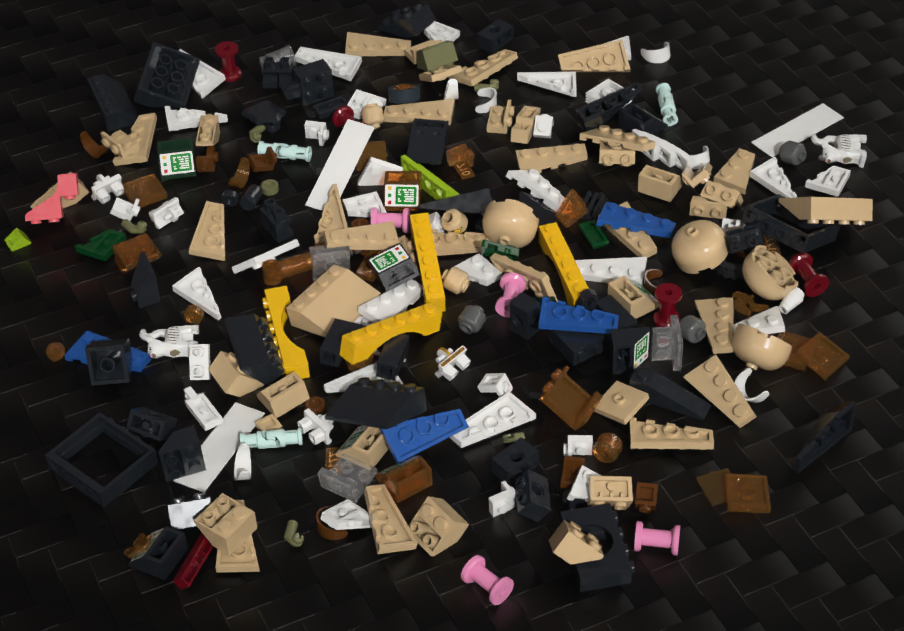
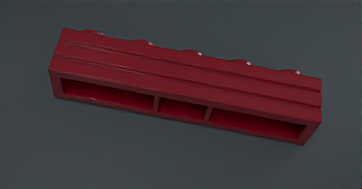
[173,533,213,590]

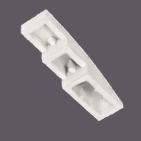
[632,129,693,171]

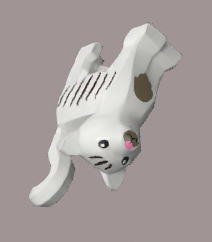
[811,134,867,168]
[139,325,199,359]

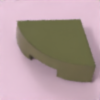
[502,432,525,443]

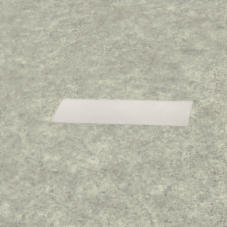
[751,103,844,157]
[305,119,375,211]
[174,402,265,492]

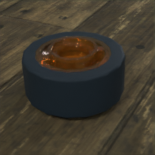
[388,84,421,104]

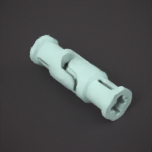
[655,83,678,126]
[258,141,312,162]
[240,427,303,449]

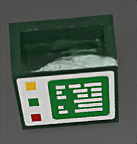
[157,138,196,180]

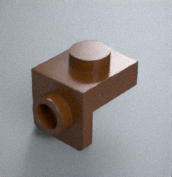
[195,146,219,172]
[248,147,277,172]
[560,456,585,489]
[635,482,658,513]

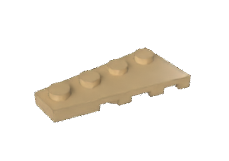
[345,32,411,56]
[189,201,225,261]
[598,201,657,258]
[216,500,260,573]

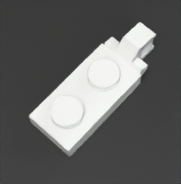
[183,386,223,431]

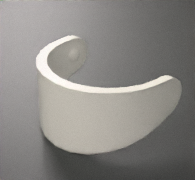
[641,42,671,63]
[444,79,458,100]
[475,87,497,113]
[690,146,710,169]
[735,368,769,403]
[234,443,251,480]

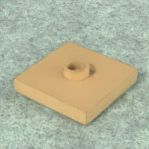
[419,65,462,82]
[593,381,649,425]

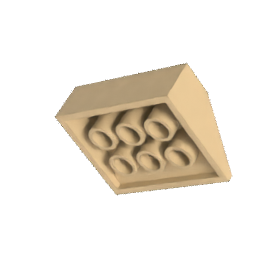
[779,197,873,225]
[286,264,381,338]

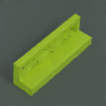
[401,155,460,200]

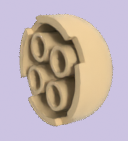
[482,199,539,249]
[671,220,729,274]
[742,245,798,301]
[731,323,792,371]

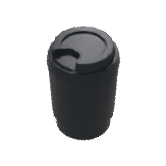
[239,184,263,211]

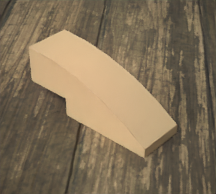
[511,106,541,144]

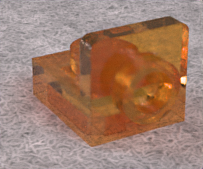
[446,144,475,167]

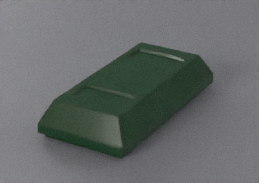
[578,219,610,249]

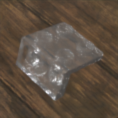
[317,454,377,503]

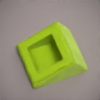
[4,228,32,251]

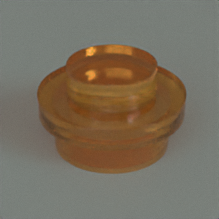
[46,342,65,362]

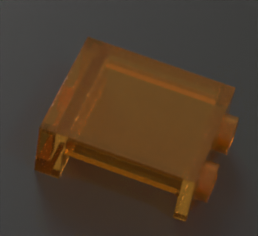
[540,365,603,430]

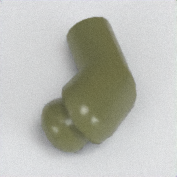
[474,79,499,92]
[249,125,265,143]
[121,219,147,234]
[284,520,304,547]

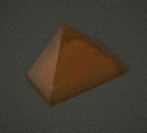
[555,189,588,228]

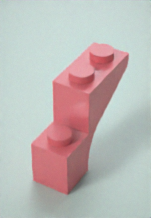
[25,173,80,224]

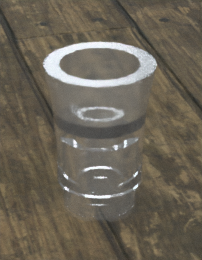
[259,44,296,68]

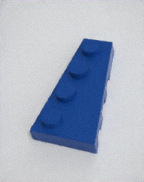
[596,202,676,238]
[539,296,619,334]
[64,331,152,372]
[379,409,469,464]

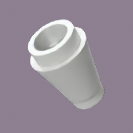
[778,287,804,314]

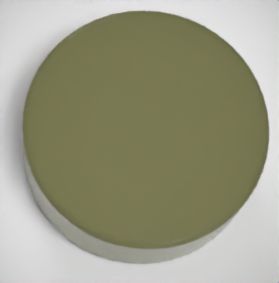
[261,179,279,196]

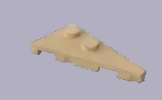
[314,184,348,243]

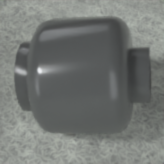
[779,141,807,165]
[458,305,486,334]
[678,315,706,343]

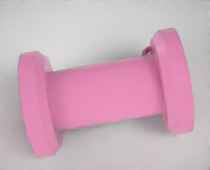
[371,207,410,233]
[495,272,526,318]
[634,521,680,556]
[461,555,514,605]

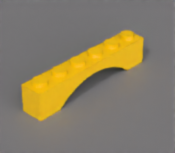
[410,213,445,312]
[539,222,589,307]
[262,285,310,379]
[340,302,442,365]

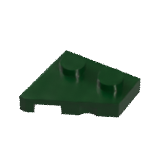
[75,229,126,261]
[481,240,519,261]

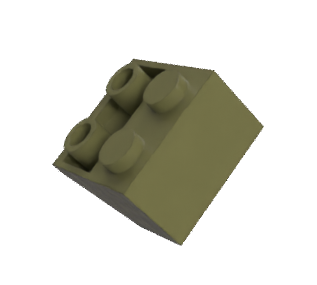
[417,40,458,72]

